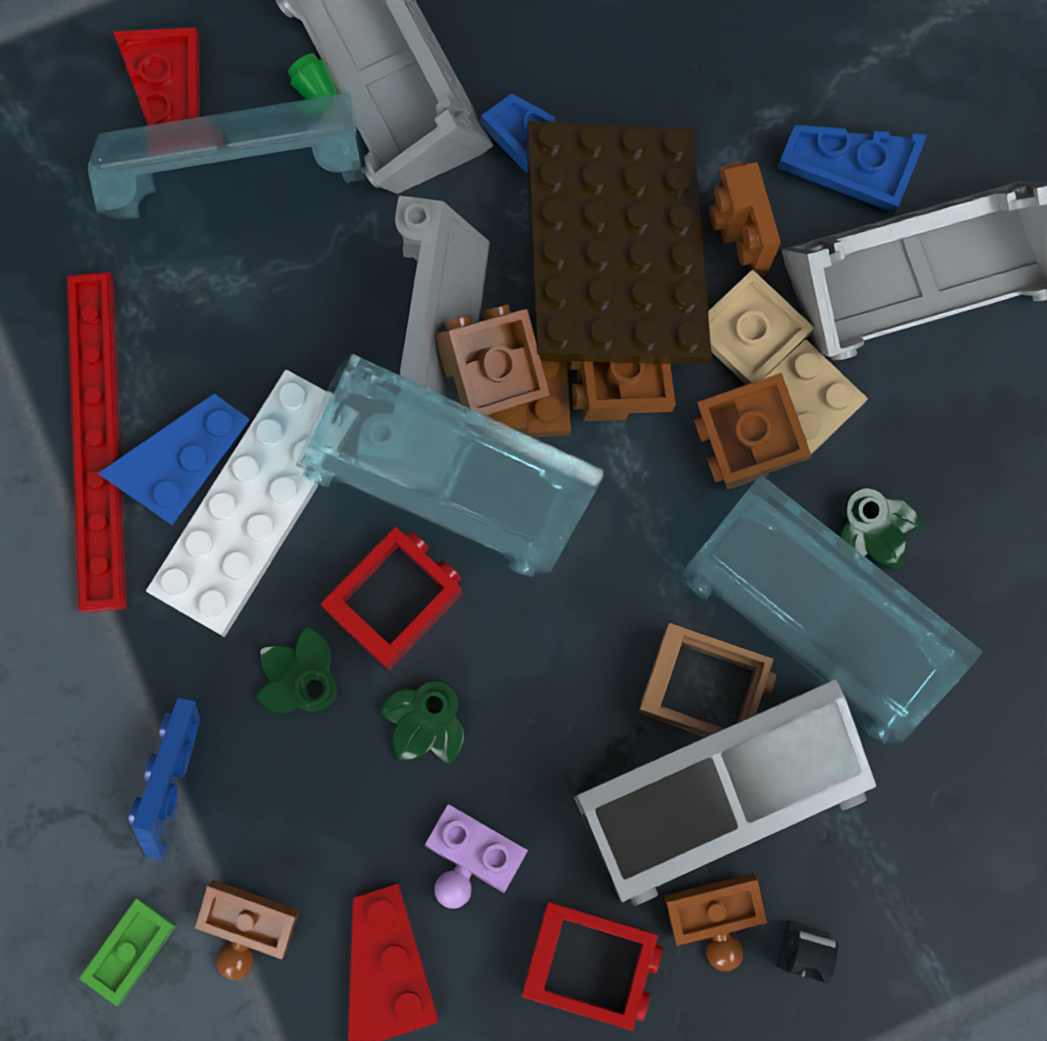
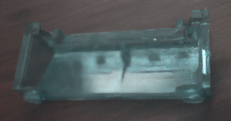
[88,93,366,220]
[295,354,604,578]
[682,475,983,745]

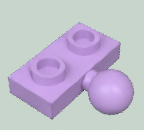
[425,804,528,909]

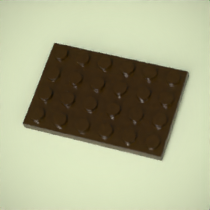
[526,121,712,365]

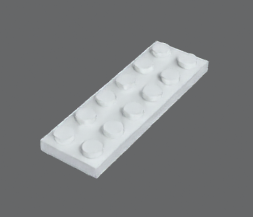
[146,369,362,637]

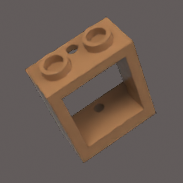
[637,623,777,749]

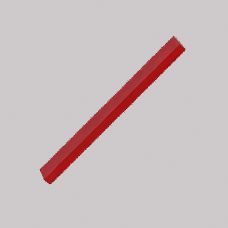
[67,272,127,613]

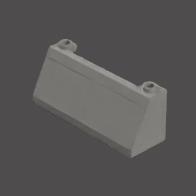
[276,0,494,194]
[781,181,1047,360]
[357,196,490,491]

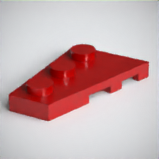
[113,28,201,152]
[348,883,439,1041]

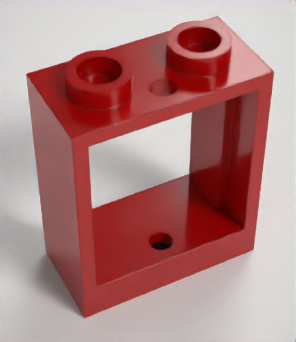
[320,527,463,671]
[522,901,663,1031]

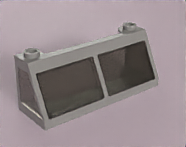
[574,679,876,906]

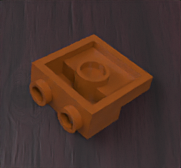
[709,162,781,277]
[434,304,550,420]
[474,361,571,439]
[568,361,676,422]
[693,373,811,490]

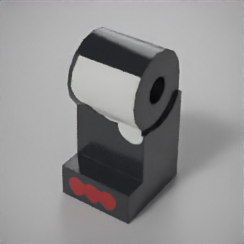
[777,921,838,984]

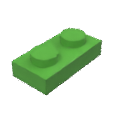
[79,898,177,1006]

